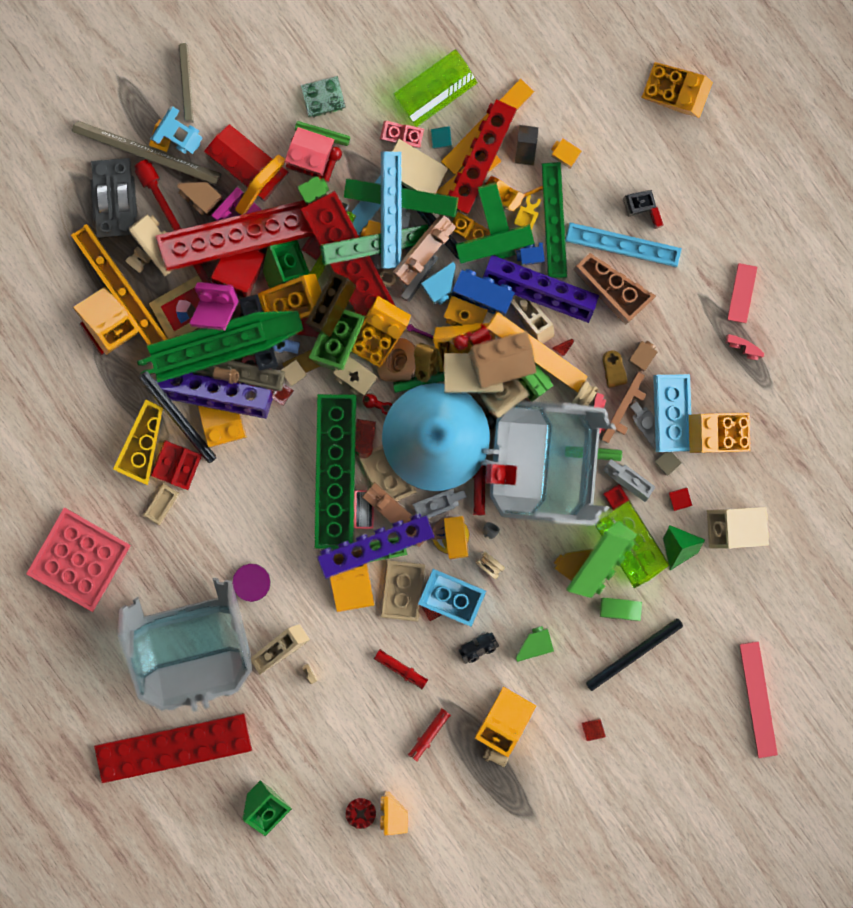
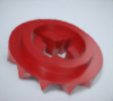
[345,798,376,829]

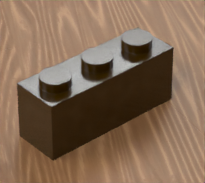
[306,272,357,337]

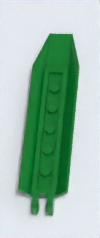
[137,311,303,383]

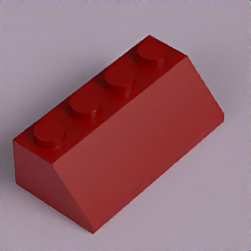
[204,124,289,202]

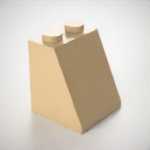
[707,507,769,549]

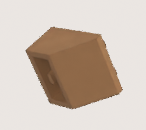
[177,182,224,216]

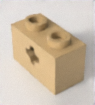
[333,357,378,396]

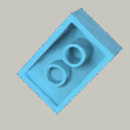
[418,569,486,627]

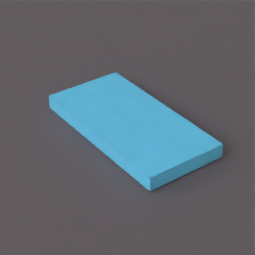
[653,374,691,452]

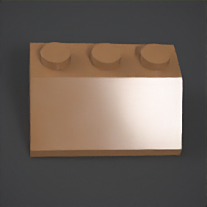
[469,331,536,389]

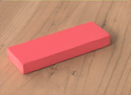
[727,263,757,323]

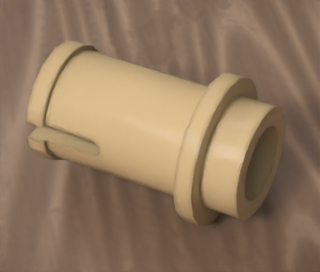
[483,747,509,767]

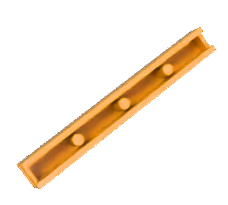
[71,224,168,345]

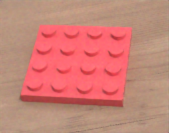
[26,507,132,612]

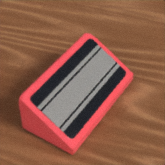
[354,490,374,529]

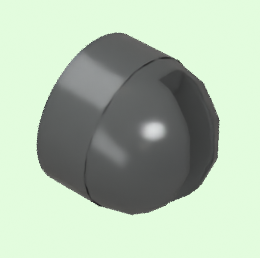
[483,522,500,539]

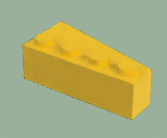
[113,399,163,485]

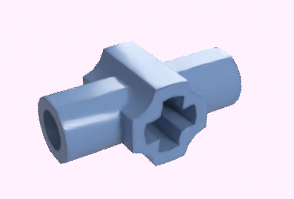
[272,339,300,354]

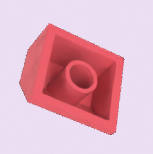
[285,127,334,176]

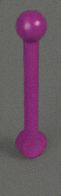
[407,324,434,339]

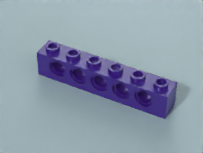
[483,255,599,323]
[155,373,273,419]
[317,513,434,579]

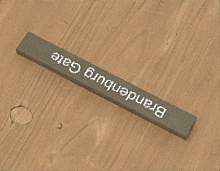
[72,121,222,184]

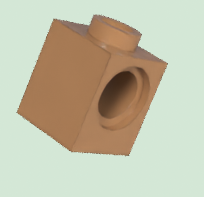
[628,341,658,371]

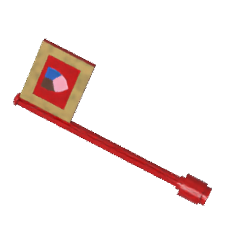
[134,159,212,339]

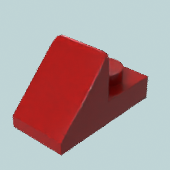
[486,464,517,485]

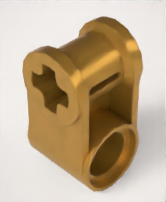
[414,343,440,382]
[602,351,628,388]

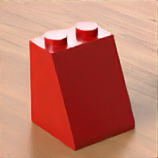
[211,249,266,298]

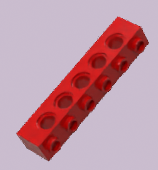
[448,99,517,215]

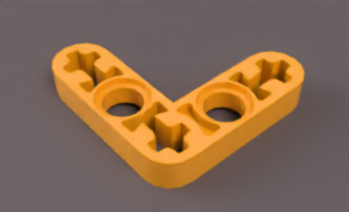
[235,154,285,215]

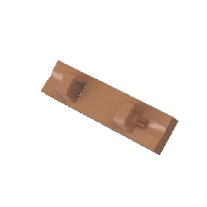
[393,215,456,286]
[601,372,647,443]
[362,482,424,547]

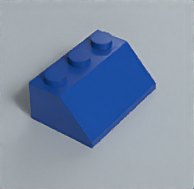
[451,269,515,317]

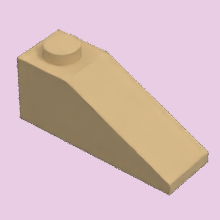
[510,295,555,344]
[251,624,310,675]

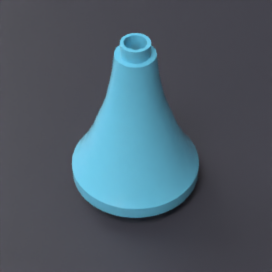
[382,383,490,491]

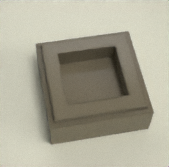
[655,452,682,476]

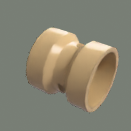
[126,246,151,273]

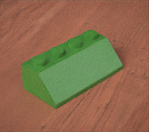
[566,521,637,598]

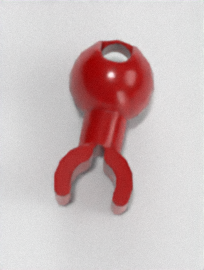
[362,393,393,415]

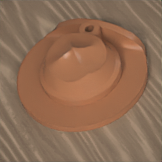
[377,338,416,382]

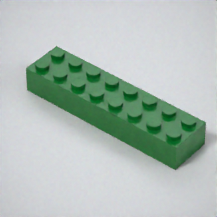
[314,394,357,549]

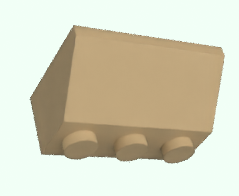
[129,214,172,276]

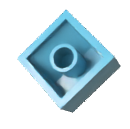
[421,262,456,305]

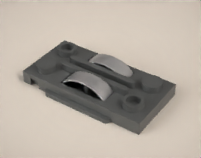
[91,158,137,238]

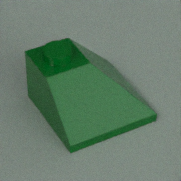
[263,240,310,289]
[242,780,292,836]

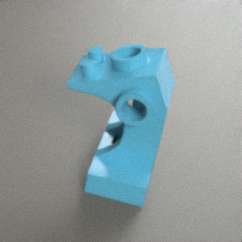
[150,106,203,154]

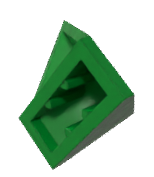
[663,525,705,571]

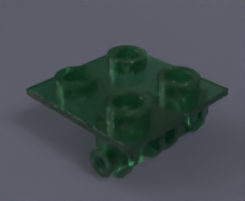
[301,76,346,118]

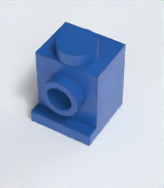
[516,242,545,266]

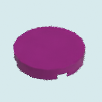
[232,563,271,602]

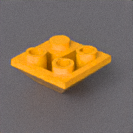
[380,791,408,835]

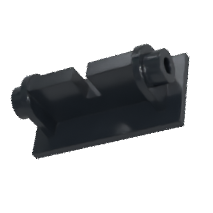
[458,632,499,664]

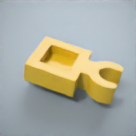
[514,195,541,230]

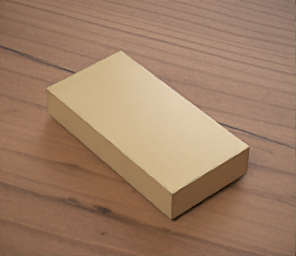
[143,483,180,526]

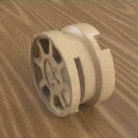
[572,381,599,406]
[476,551,505,579]

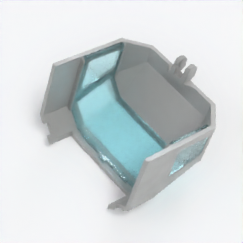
[481,401,616,525]
[118,578,252,712]

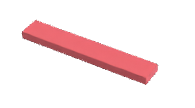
[739,641,778,758]

